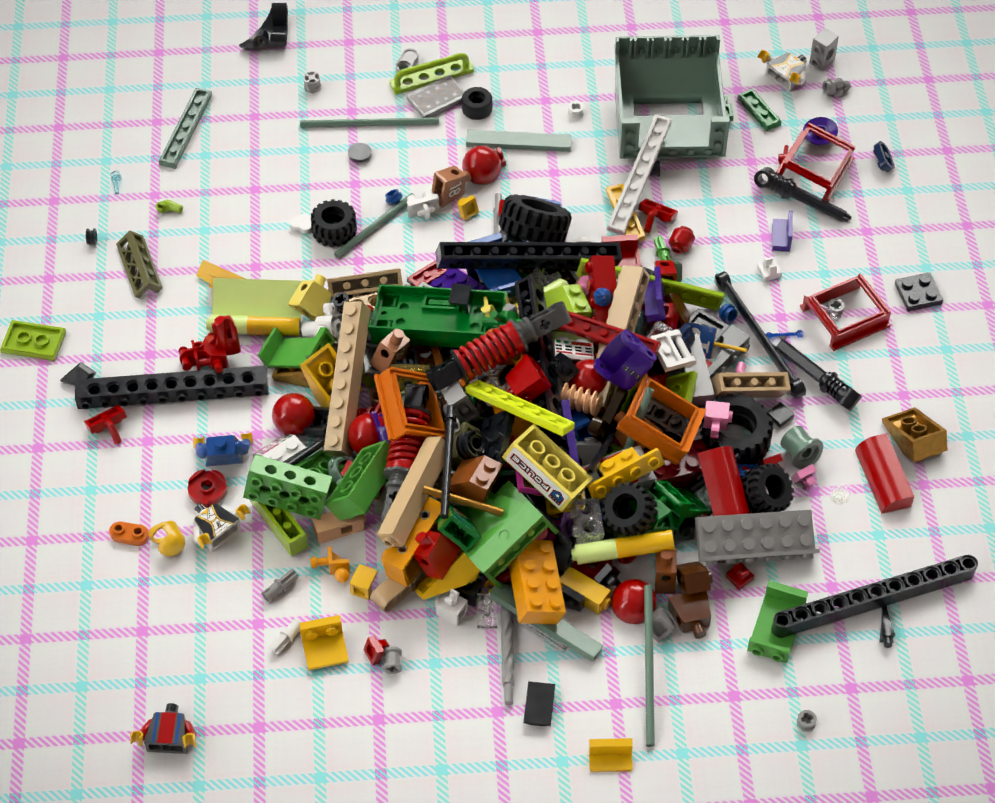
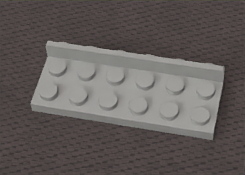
[695,510,820,566]

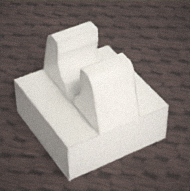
[757,257,782,282]

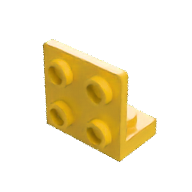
[299,615,349,670]

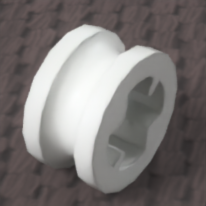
[568,101,584,118]

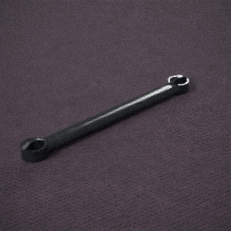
[714,271,806,399]

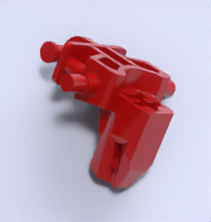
[179,315,241,373]

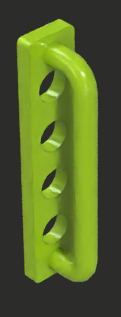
[389,53,474,95]

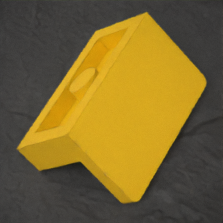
[589,738,633,772]

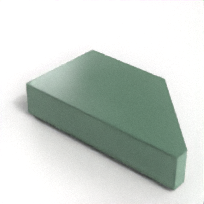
[672,260,682,282]

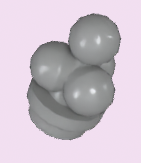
[822,78,851,97]

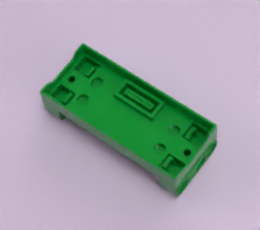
[368,284,509,348]

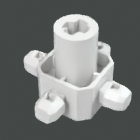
[302,303,342,353]

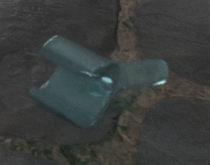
[110,170,122,194]

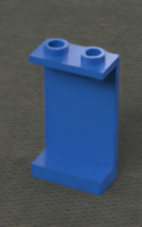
[468,232,521,299]

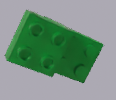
[627,480,713,531]

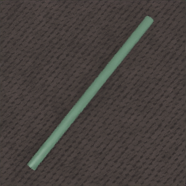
[300,117,439,127]
[644,585,655,747]

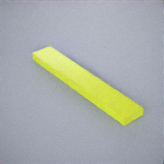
[465,380,575,436]

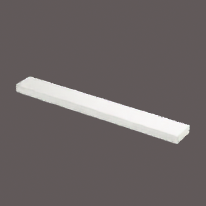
[607,114,672,235]

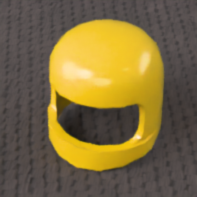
[148,521,185,557]

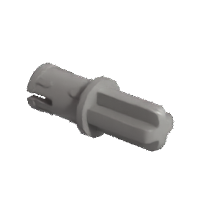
[261,569,299,603]

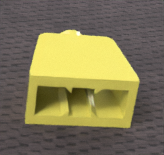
[288,274,332,321]

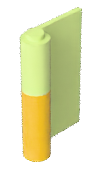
[206,278,302,336]
[571,529,675,565]

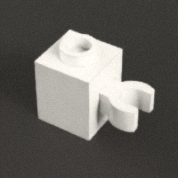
[435,588,468,626]

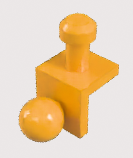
[310,547,350,583]

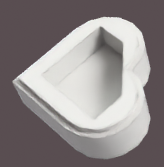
[290,213,312,234]

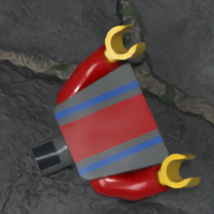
[130,703,197,754]

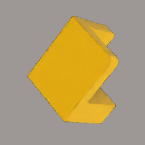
[349,564,377,600]

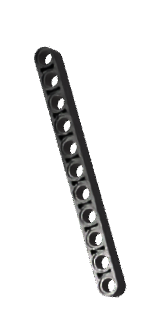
[771,554,978,638]

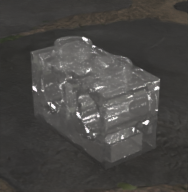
[569,498,604,544]

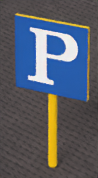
[687,322,747,359]

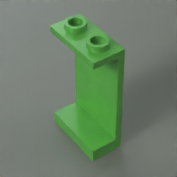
[257,327,335,368]
[747,580,809,663]

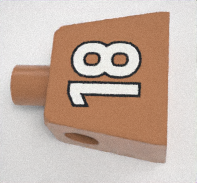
[432,166,471,208]
[370,329,410,373]

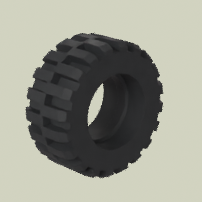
[499,194,572,242]
[699,394,773,464]

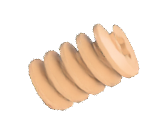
[560,382,603,416]

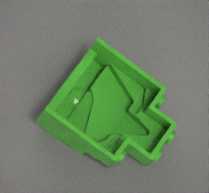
[454,480,559,589]

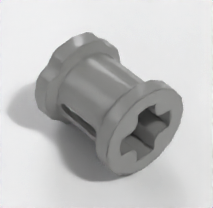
[383,647,402,674]

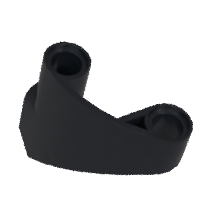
[239,3,288,50]

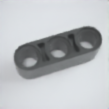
[634,395,685,433]

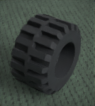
[311,199,357,248]
[741,463,794,513]
[602,482,658,536]

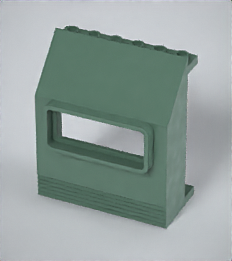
[614,35,730,159]

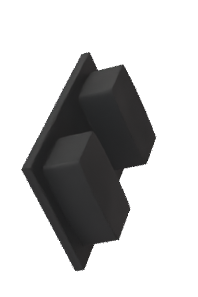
[523,681,555,726]

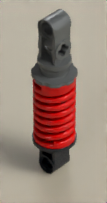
[425,301,572,391]
[381,384,432,524]

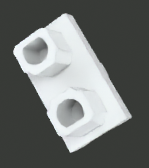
[407,190,440,219]

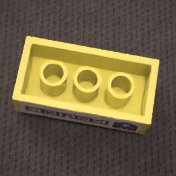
[502,424,593,512]

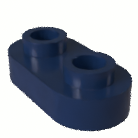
[873,141,895,172]

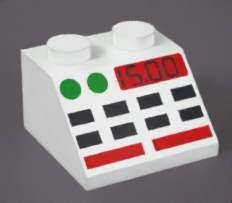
[552,337,594,364]
[253,434,307,463]

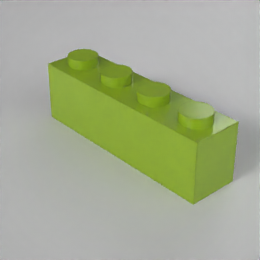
[250,500,308,557]

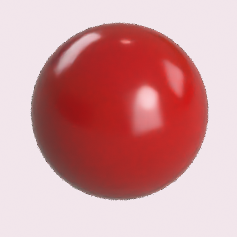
[462,145,501,185]
[568,359,607,395]
[272,393,315,436]
[348,413,385,454]
[611,579,657,624]

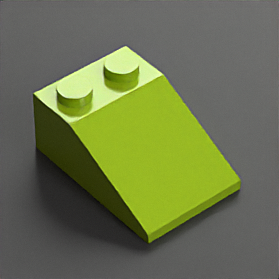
[544,284,592,318]

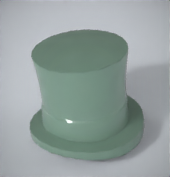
[780,426,823,469]

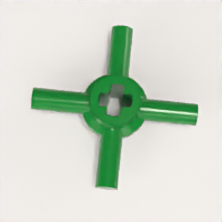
[482,310,522,326]

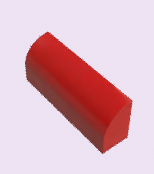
[855,433,914,514]
[697,446,750,516]

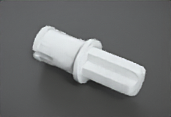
[269,618,301,654]

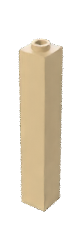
[377,436,445,547]

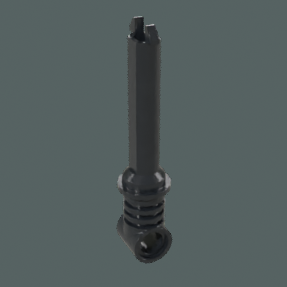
[754,167,852,222]
[773,336,863,412]

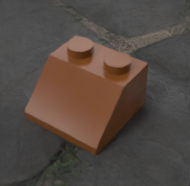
[450,456,503,503]

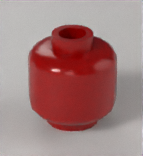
[668,226,695,254]

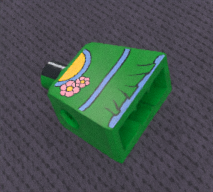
[437,505,481,552]

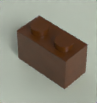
[676,561,713,594]

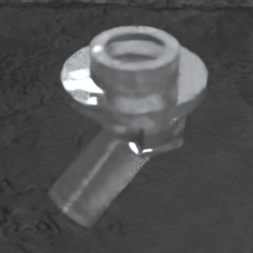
[820,304,841,324]

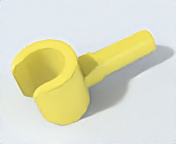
[481,296,495,317]

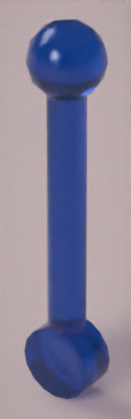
[766,330,804,339]

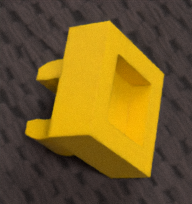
[457,195,479,221]

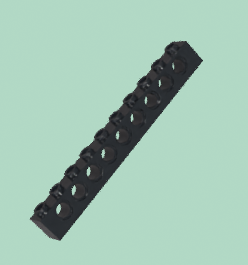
[435,242,622,269]
[515,275,568,446]
[75,365,269,409]

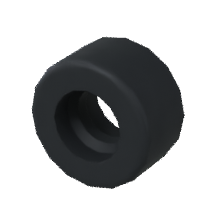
[461,87,493,120]

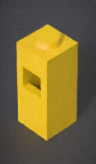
[560,567,611,615]

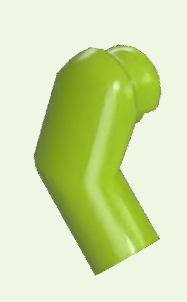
[155,199,183,214]

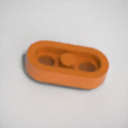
[109,521,149,546]

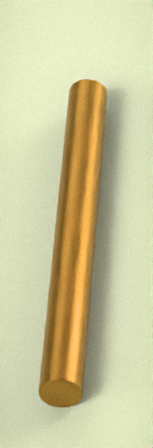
[423,485,503,517]

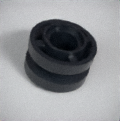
[456,429,488,460]

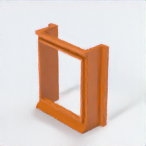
[374,367,446,441]
[616,373,707,466]

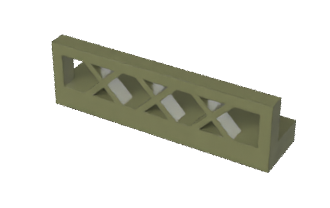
[116,230,163,298]

